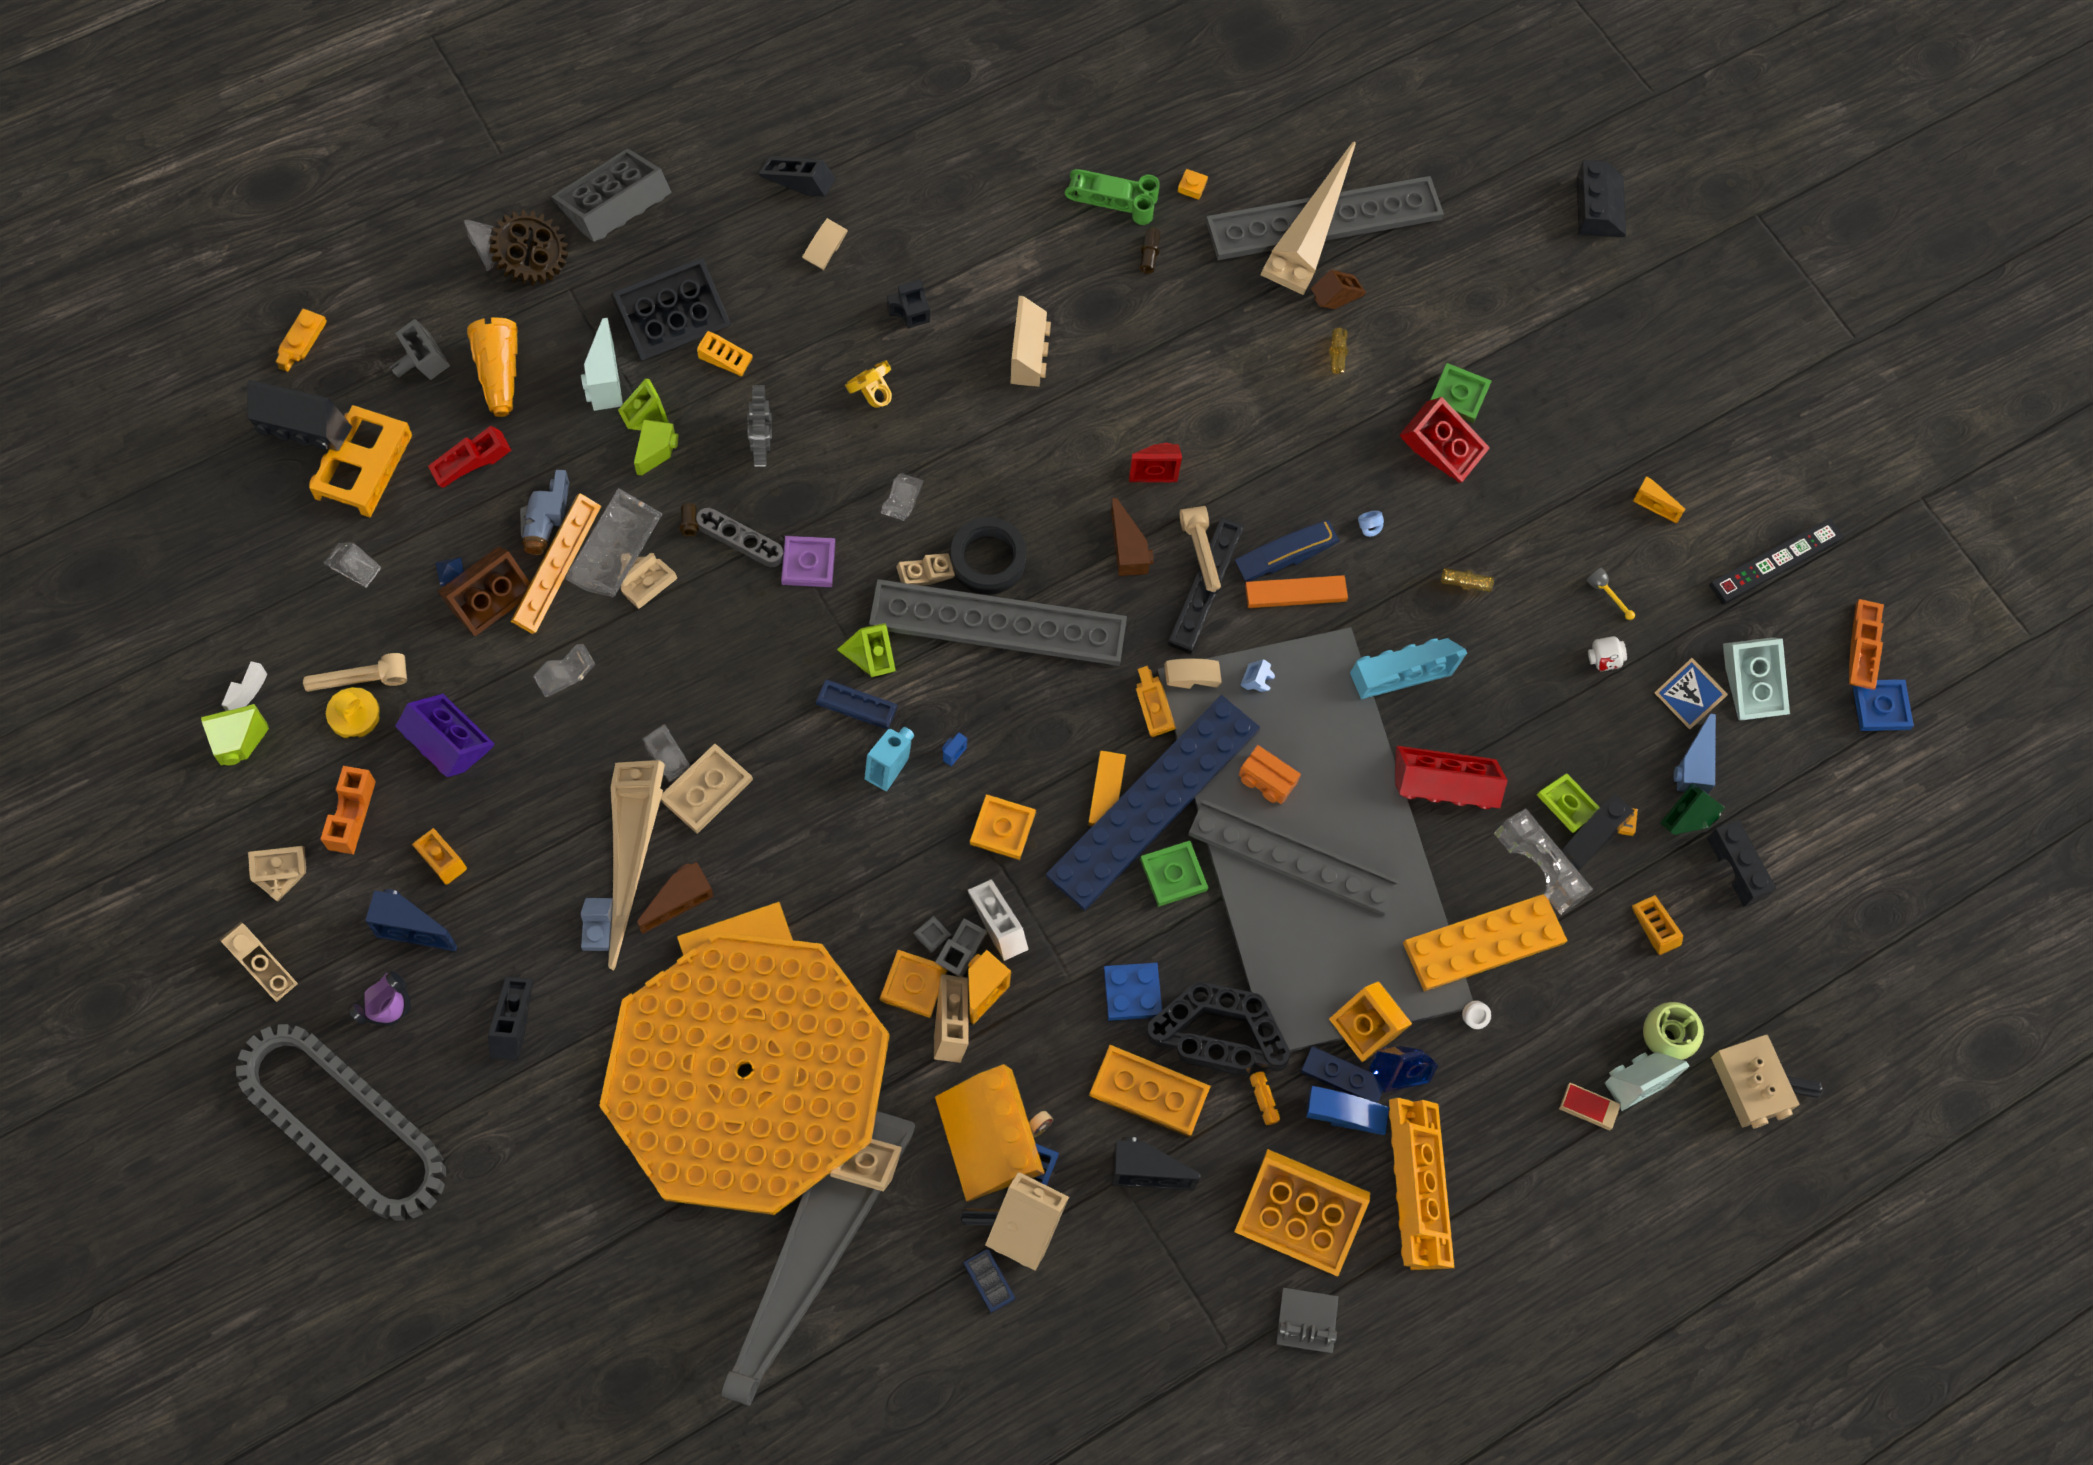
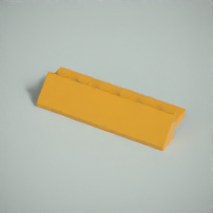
[1389,1098,1454,1270]

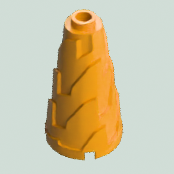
[467,317,518,417]

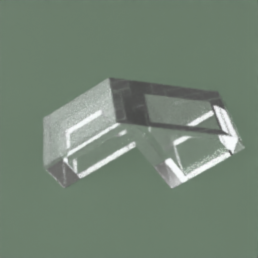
[881,473,924,521]
[533,644,595,697]

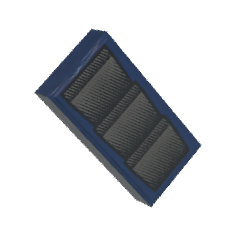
[963,1249,1015,1313]

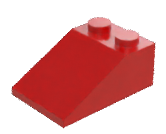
[1399,397,1490,483]

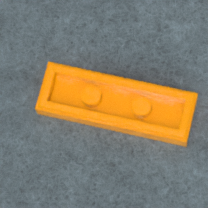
[1088,751,1126,826]

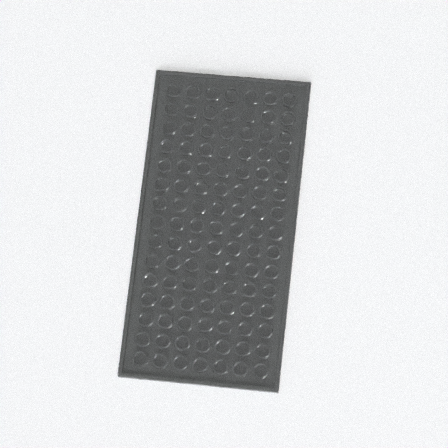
[1157,627,1473,1056]

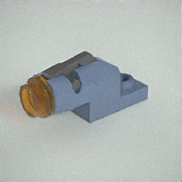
[520,470,569,555]

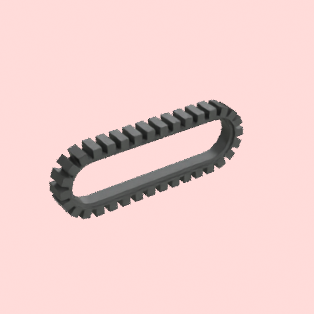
[236,1024,446,1221]

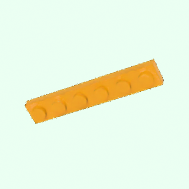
[511,493,601,634]

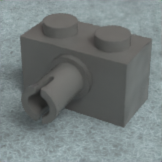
[390,319,450,380]

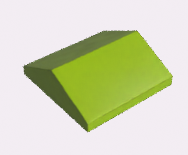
[1537,774,1600,833]

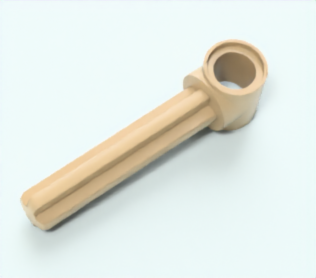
[1180,506,1221,592]
[303,653,407,691]

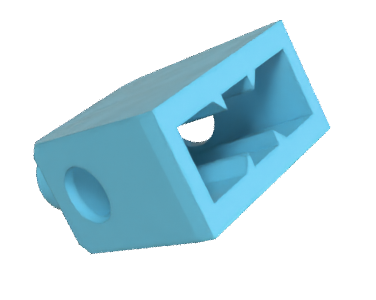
[865,727,914,792]

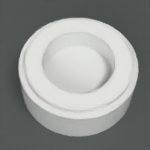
[1462,1001,1491,1029]

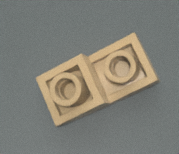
[802,218,848,270]
[896,553,955,586]
[1164,659,1222,689]

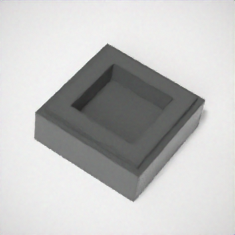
[914,916,951,954]

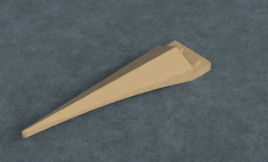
[1261,141,1355,295]
[608,760,665,971]

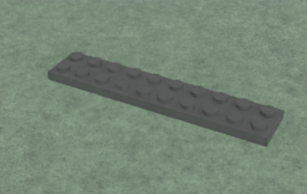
[1206,176,1444,260]
[869,579,1127,666]

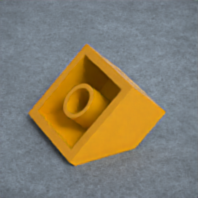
[968,950,1011,1025]
[1329,981,1412,1062]

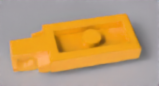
[276,309,326,372]
[1136,666,1176,738]

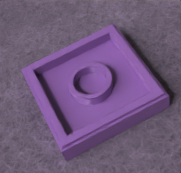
[781,536,836,587]

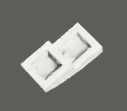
[222,661,267,711]

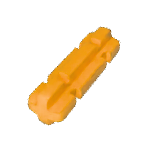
[1250,1071,1280,1125]

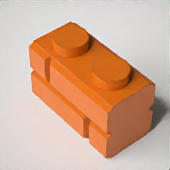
[1238,745,1301,804]

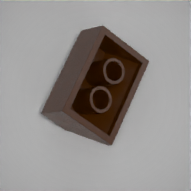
[437,546,530,636]

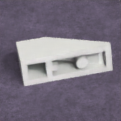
[968,879,1028,961]

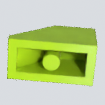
[634,420,678,475]

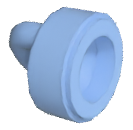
[1358,511,1384,537]

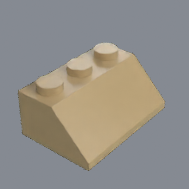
[1011,296,1051,387]

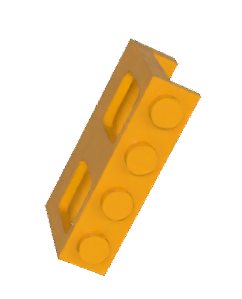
[309,405,412,518]

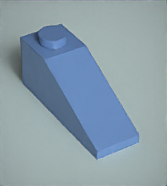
[1674,714,1716,794]

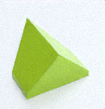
[618,379,669,430]
[837,623,896,677]

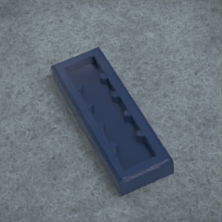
[816,679,897,730]
[1301,1046,1387,1103]

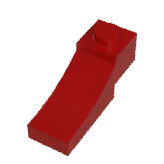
[428,426,512,488]

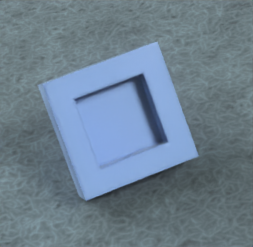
[1240,659,1275,692]

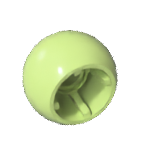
[1643,1002,1704,1060]

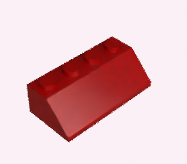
[1395,746,1508,809]

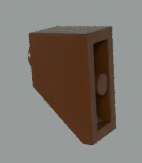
[1311,270,1366,309]

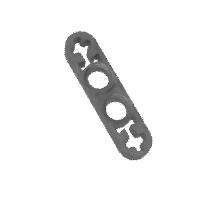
[696,508,783,567]

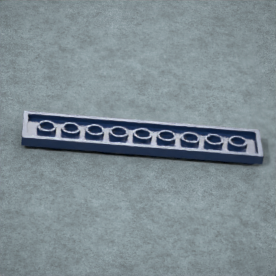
[1046,694,1260,911]

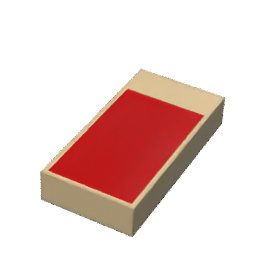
[1559,1083,1621,1131]

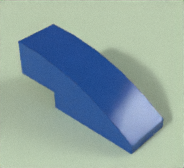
[1305,1086,1389,1135]

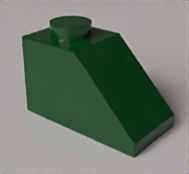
[1660,783,1725,835]

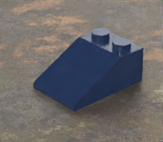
[365,889,457,951]

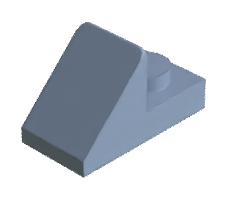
[581,898,613,951]

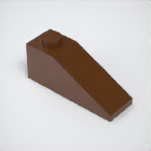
[1110,498,1153,576]
[637,862,714,934]

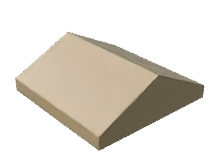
[830,1139,902,1191]

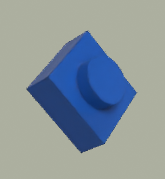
[942,733,967,767]

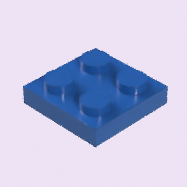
[1852,680,1914,731]
[1104,963,1162,1021]

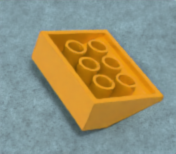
[935,1064,1045,1202]
[1234,1149,1370,1276]

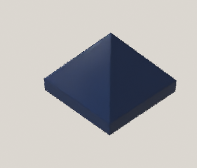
[436,557,464,586]

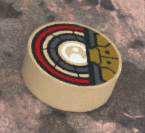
[1029,1111,1053,1138]

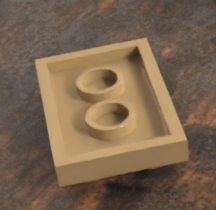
[660,744,753,834]

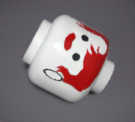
[1588,636,1627,672]

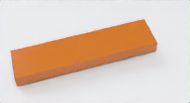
[1245,575,1348,608]

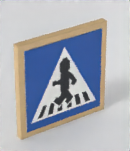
[1655,658,1728,729]

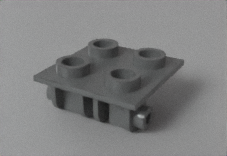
[1276,1288,1339,1353]

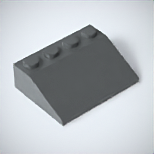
[551,148,672,242]

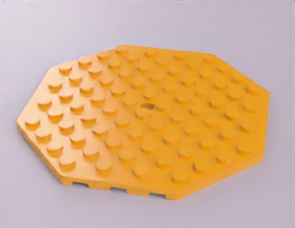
[599,932,890,1215]

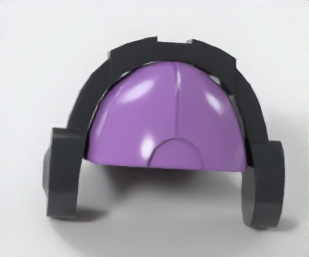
[348,971,411,1026]

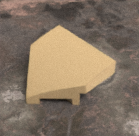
[619,553,677,609]
[248,846,306,901]

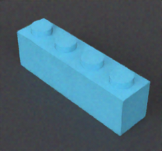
[1350,638,1467,699]

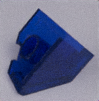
[1369,1046,1438,1093]

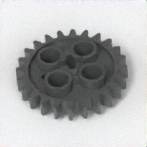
[747,385,772,467]

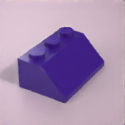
[395,694,494,777]

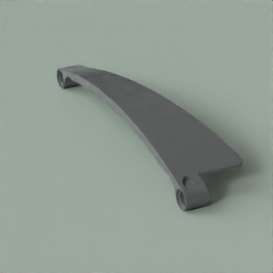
[721,1111,915,1406]

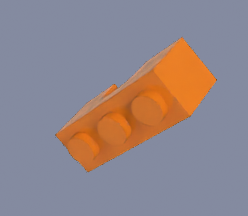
[321,766,376,855]

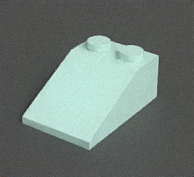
[581,318,623,411]
[1723,638,1790,720]
[1605,1052,1689,1111]

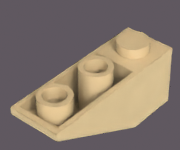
[219,922,298,1002]

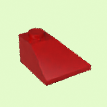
[1129,443,1182,482]

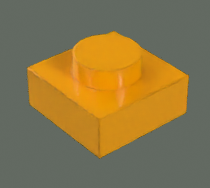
[1178,169,1208,200]

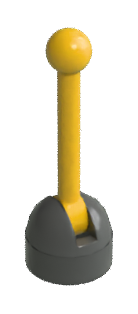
[1586,567,1635,620]

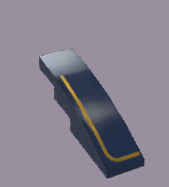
[1235,520,1340,582]

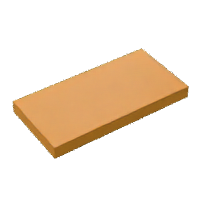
[677,902,793,956]
[1089,1045,1211,1137]

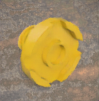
[845,360,891,408]
[326,687,379,738]

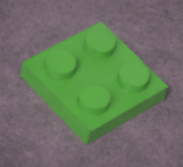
[1431,363,1491,424]
[1140,841,1208,907]

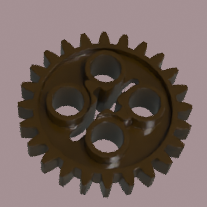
[488,210,568,286]

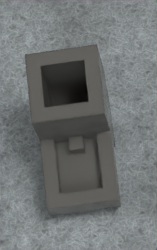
[936,918,988,977]

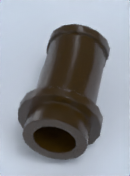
[679,503,699,537]

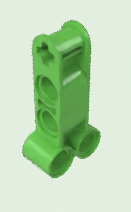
[1065,169,1159,225]

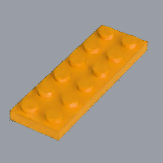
[1403,894,1567,992]

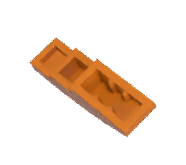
[1849,599,1884,690]

